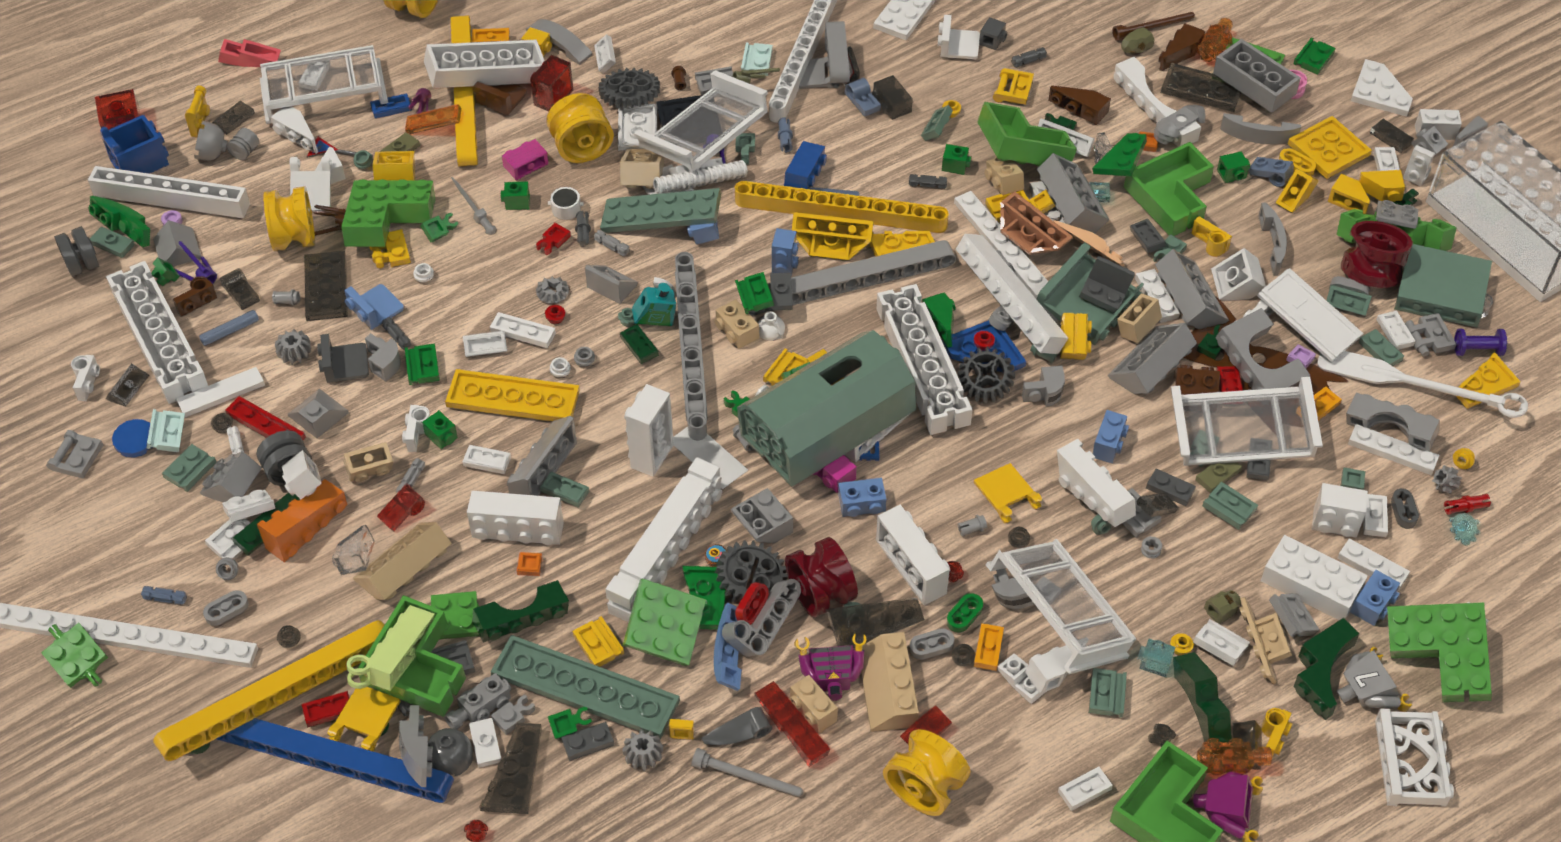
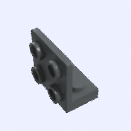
[1079,256,1135,313]

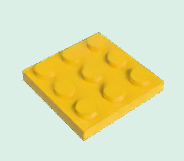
[1288,116,1372,179]

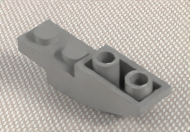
[399,705,433,787]

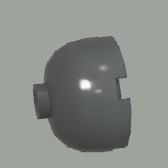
[427,728,473,776]

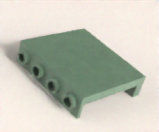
[1036,242,1144,345]
[1394,244,1492,328]

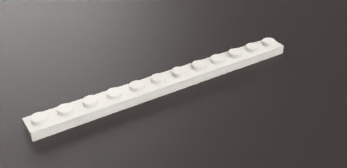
[0,603,258,668]

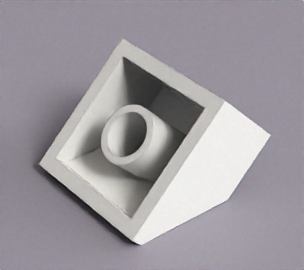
[1211,248,1266,301]

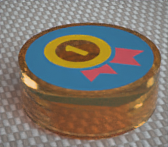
[705,544,726,567]

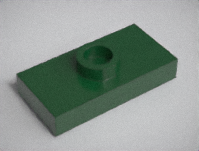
[620,324,659,364]

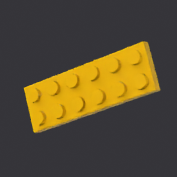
[445,369,580,421]

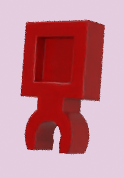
[536,223,571,256]

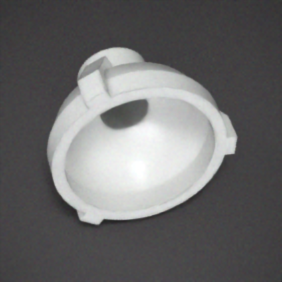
[757,312,785,341]

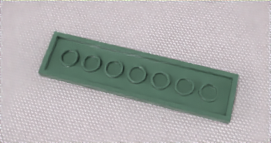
[491,635,680,739]

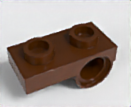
[173,276,217,317]

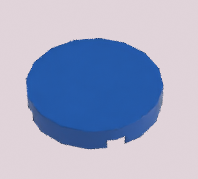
[112,419,153,458]

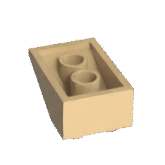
[620,149,665,189]

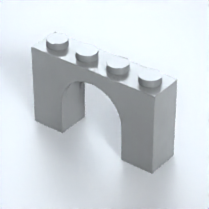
[1216,308,1310,405]

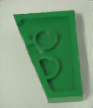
[1092,133,1147,176]
[682,566,726,630]

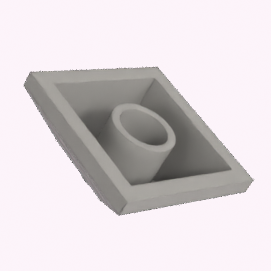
[288,388,349,438]

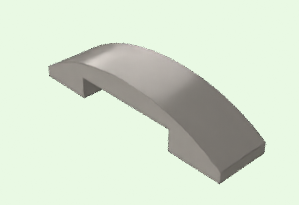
[526,19,592,65]
[1220,113,1301,145]
[1258,202,1287,276]

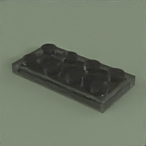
[1161,63,1242,112]
[304,250,348,321]

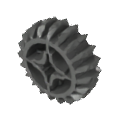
[958,346,1015,404]

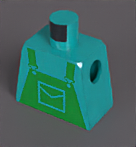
[632,283,676,326]

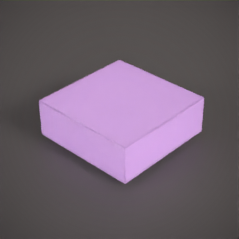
[1286,344,1316,368]

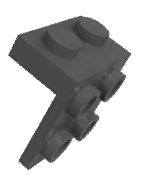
[317,334,369,383]

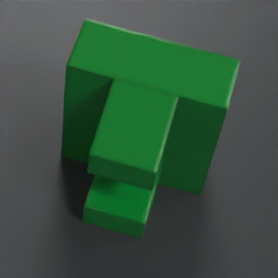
[151,257,180,286]

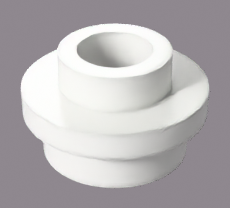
[413,263,434,282]
[550,357,571,377]

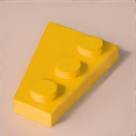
[869,231,935,257]

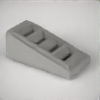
[1452,116,1488,152]

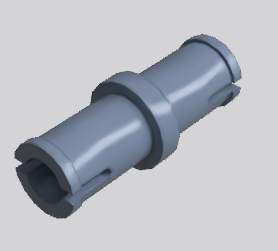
[778,117,793,153]

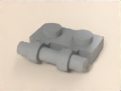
[1405,313,1456,357]

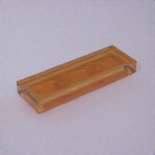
[405,104,462,134]

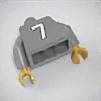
[1337,647,1412,712]

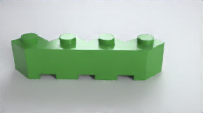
[1336,209,1457,251]

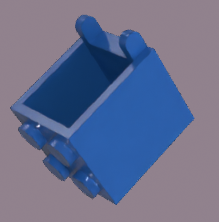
[100,115,169,174]

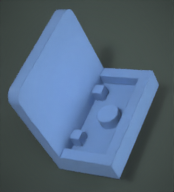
[344,284,404,330]

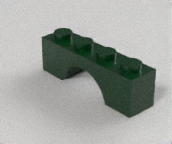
[472,580,569,643]

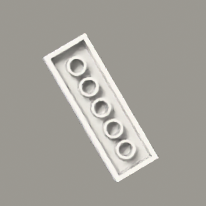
[424,40,547,88]

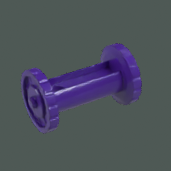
[1454,329,1507,356]

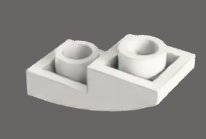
[998,654,1047,704]

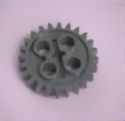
[598,68,660,109]
[715,540,788,602]

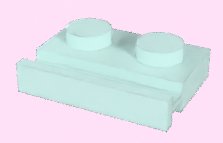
[741,42,773,76]
[147,409,185,452]

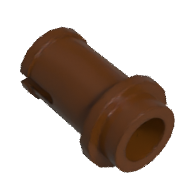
[671,66,687,90]

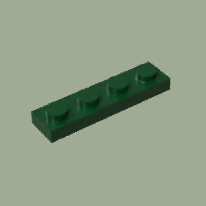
[232,492,300,556]

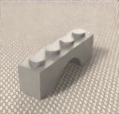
[1346,393,1440,452]

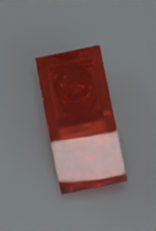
[900,705,952,745]

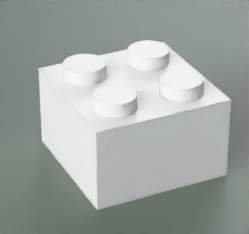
[1312,483,1368,537]

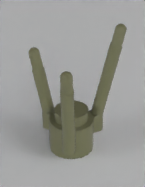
[732,68,780,84]

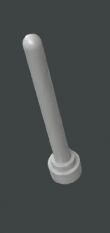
[691,748,803,797]

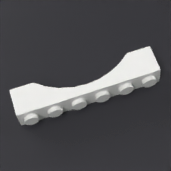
[1114,57,1201,147]

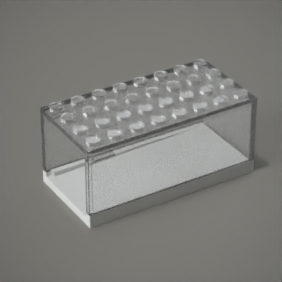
[1426,121,1561,302]

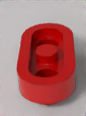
[735,582,769,625]

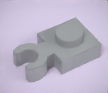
[491,695,535,735]

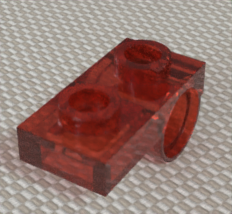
[377,483,425,532]

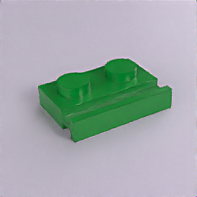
[1293,37,1336,75]
[735,272,774,314]
[405,343,440,385]

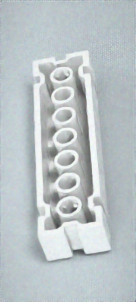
[106,261,208,404]
[876,284,972,435]
[605,457,722,623]

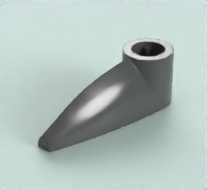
[702,707,772,745]

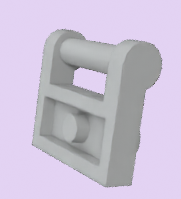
[46,430,103,478]

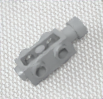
[444,673,511,729]

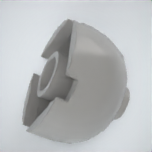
[194,121,228,161]

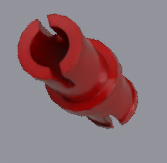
[1444,493,1491,515]

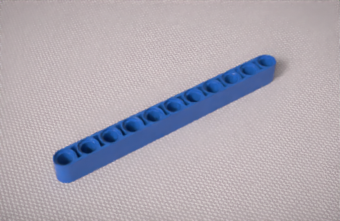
[216,718,454,803]

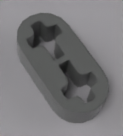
[1391,488,1419,529]

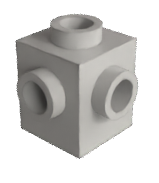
[1411,126,1448,155]

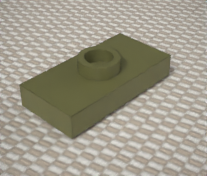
[379,132,420,152]
[1195,462,1242,493]

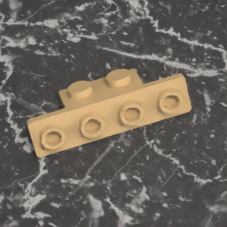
[1239,597,1293,684]

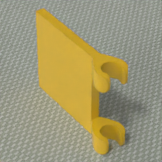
[974,463,1042,523]
[327,687,401,752]

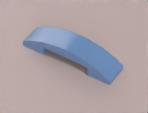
[714,603,742,691]

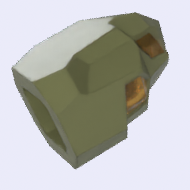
[1121,28,1155,54]
[1204,590,1241,624]

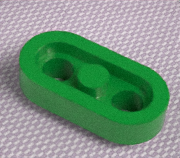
[947,593,983,633]

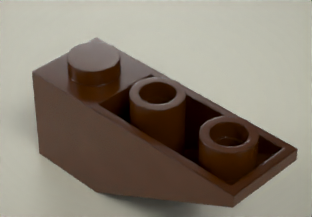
[1158,23,1205,71]
[1048,85,1111,125]

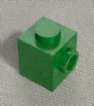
[942,144,972,175]
[1217,151,1250,183]
[501,181,530,210]
[422,410,458,449]

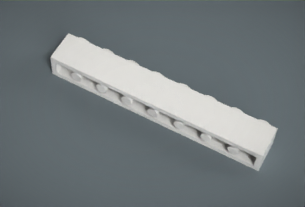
[88,166,250,218]
[956,233,1068,354]

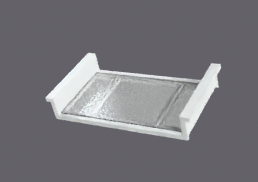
[260,45,388,124]
[634,70,768,173]
[1171,377,1323,466]
[986,539,1136,674]

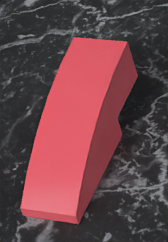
[218,39,281,67]

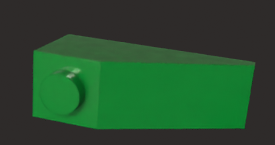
[922,292,956,348]

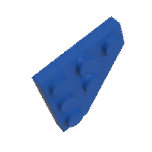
[941,320,1026,372]

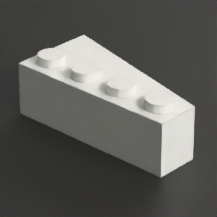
[1057,439,1136,527]

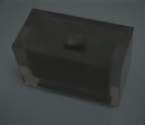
[872,75,913,120]

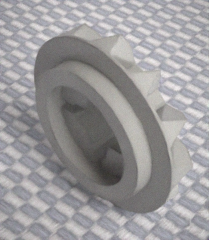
[536,276,569,303]

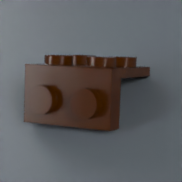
[474,81,527,115]
[1174,365,1220,413]

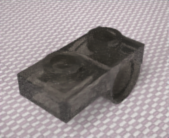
[220,268,260,310]

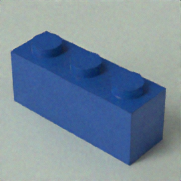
[784,141,827,189]

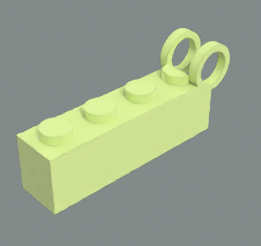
[347,605,435,691]

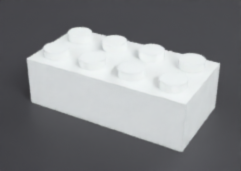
[624,384,674,477]
[467,491,564,545]
[876,504,950,605]
[1261,535,1368,620]

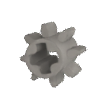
[1432,465,1462,494]

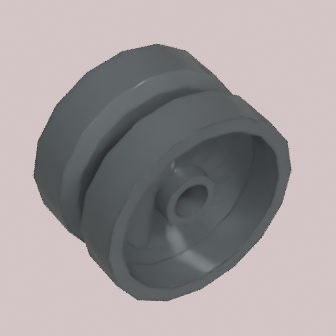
[54,226,100,277]
[256,430,313,486]

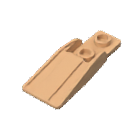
[1054,220,1125,267]

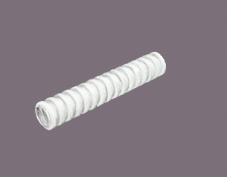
[653,160,748,194]

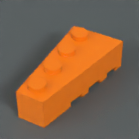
[257,479,348,562]

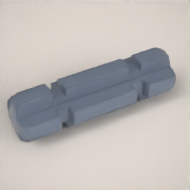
[141,586,187,605]

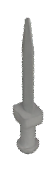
[451,177,496,235]

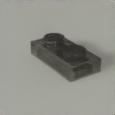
[1370,118,1414,153]

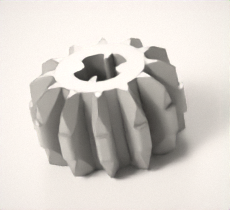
[275,329,311,365]
[622,729,663,771]

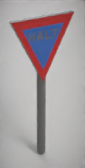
[307,136,373,158]

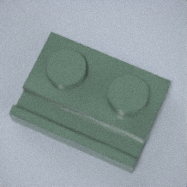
[162,444,217,492]
[1202,481,1258,530]
[1088,668,1127,718]

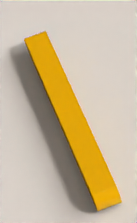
[450,15,478,167]
[735,181,949,233]
[153,620,385,761]

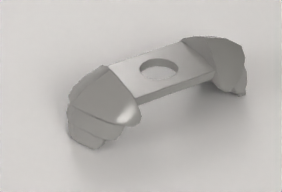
[1154,105,1206,144]

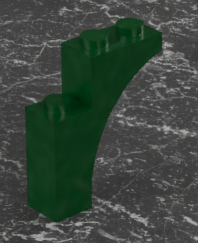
[1293,617,1360,720]
[1173,652,1233,757]

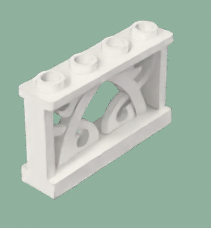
[1375,709,1454,807]

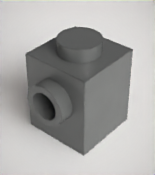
[979,17,1008,50]

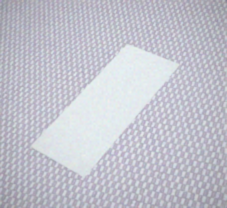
[673,427,748,489]

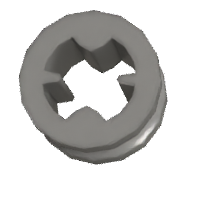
[1141,536,1162,559]

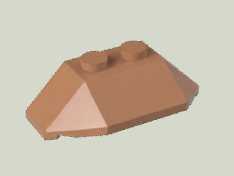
[1000,191,1073,255]

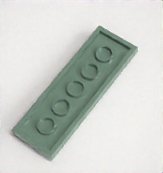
[600,188,722,233]

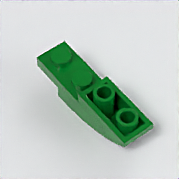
[88,195,150,247]

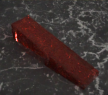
[754,681,830,767]

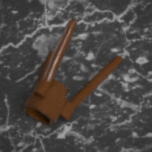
[313,205,346,236]

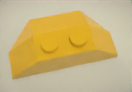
[791,212,874,260]

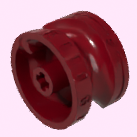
[1341,221,1413,288]
[785,537,858,618]

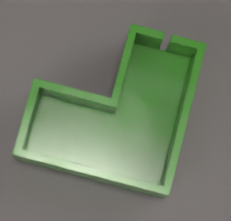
[977,102,1077,167]
[1124,142,1214,236]
[342,179,435,247]
[358,595,466,717]
[1387,602,1492,702]
[1110,741,1223,842]

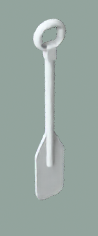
[1317,351,1528,418]

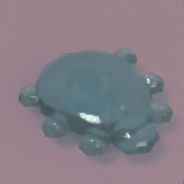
[1449,513,1480,546]

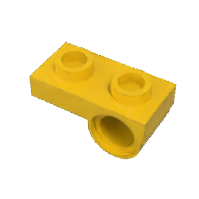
[1191,216,1232,257]
[1261,708,1293,762]

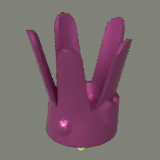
[409,88,432,115]

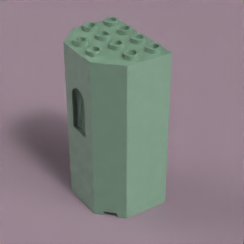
[737,330,916,487]

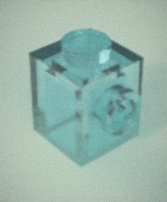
[1137,639,1175,677]

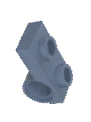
[845,78,881,117]
[1249,157,1294,187]

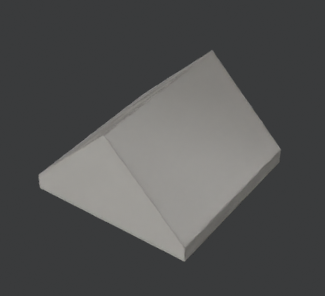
[153,220,201,267]
[585,265,638,304]

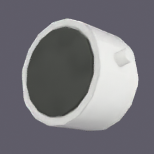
[548,187,584,220]

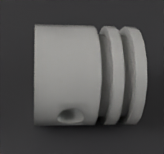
[226,128,260,160]

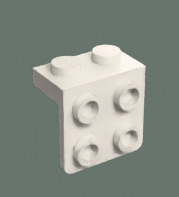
[938,15,980,59]

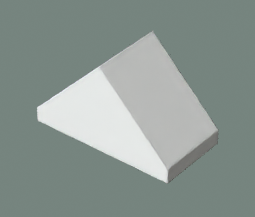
[315,147,346,184]

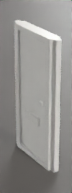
[1257,268,1364,362]

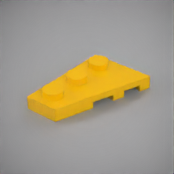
[1455,352,1521,409]

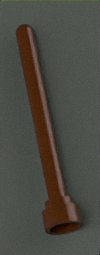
[1112,12,1195,41]

